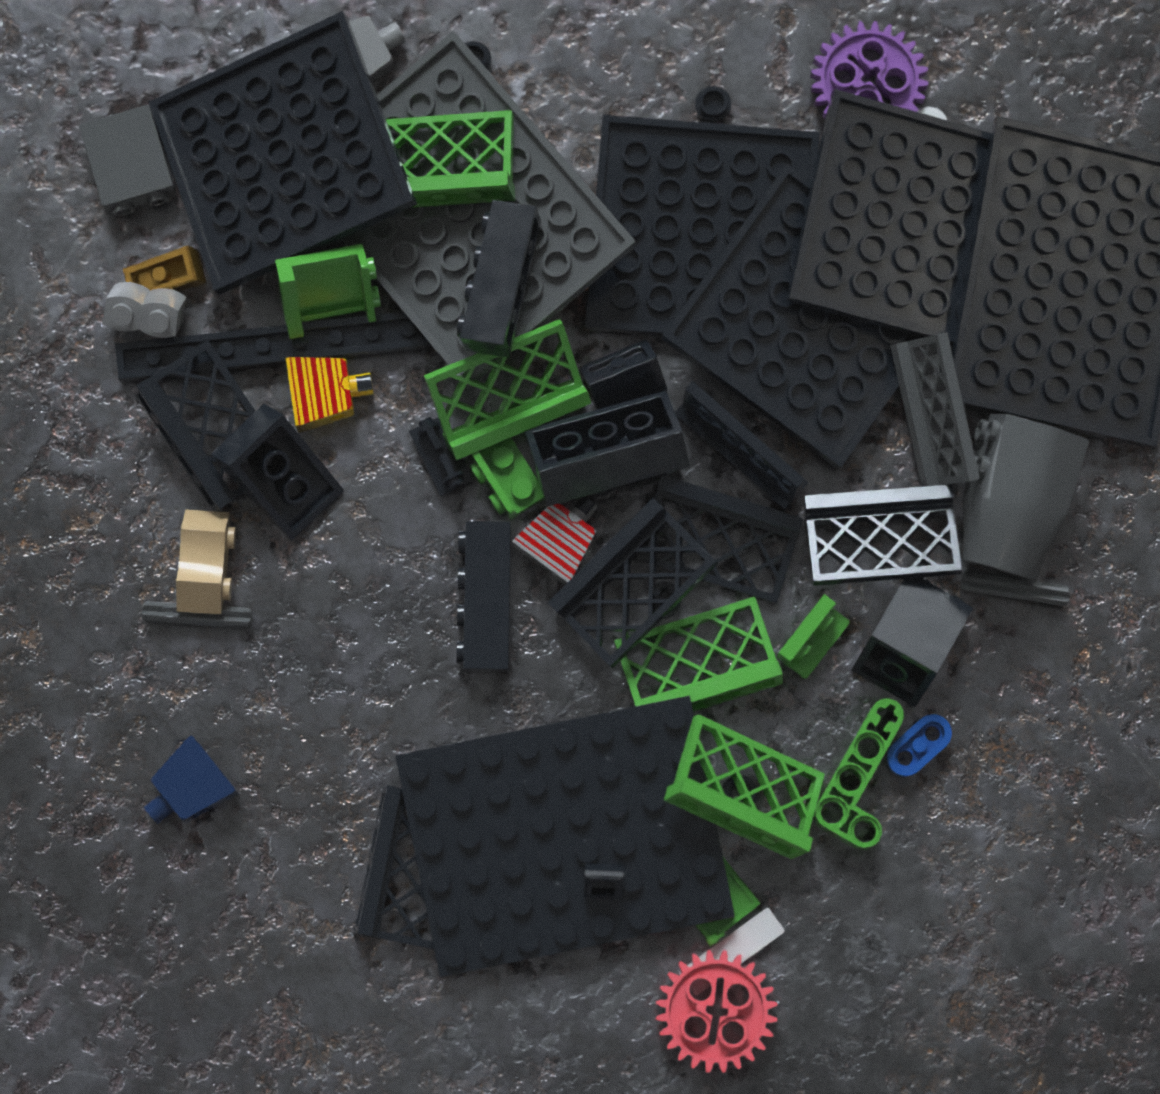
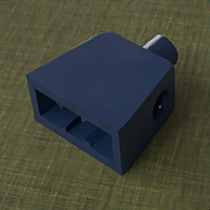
[144,735,239,825]

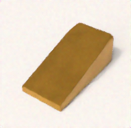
[123,245,206,292]

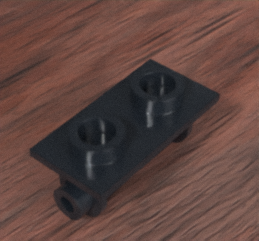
[409,417,474,496]

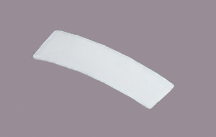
[679,908,785,995]

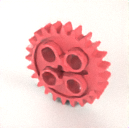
[655,950,777,1073]

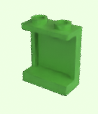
[275,244,381,339]

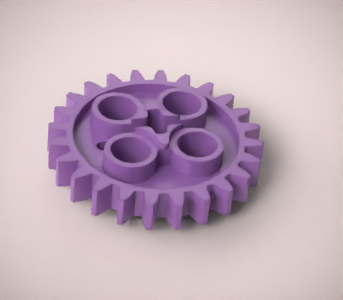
[810,21,928,119]

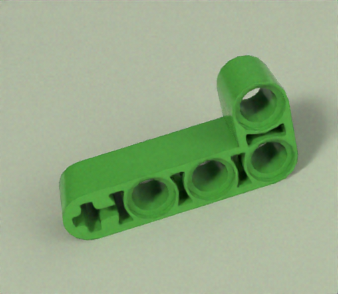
[813,698,904,850]

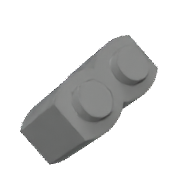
[103,282,186,338]

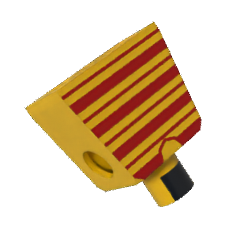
[286,357,374,433]

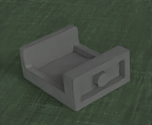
[79,104,177,216]

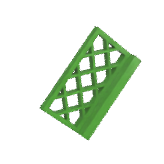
[386,110,515,208]
[424,319,591,460]
[614,596,783,712]
[664,714,825,859]

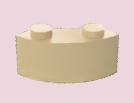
[176,510,236,614]

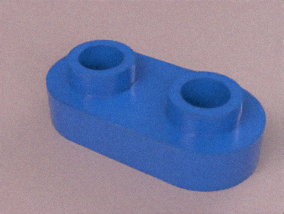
[886,714,952,777]

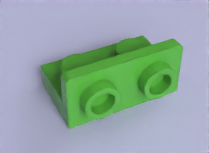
[469,438,544,520]
[776,594,849,679]

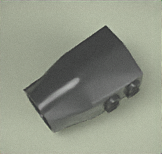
[962,414,1089,582]

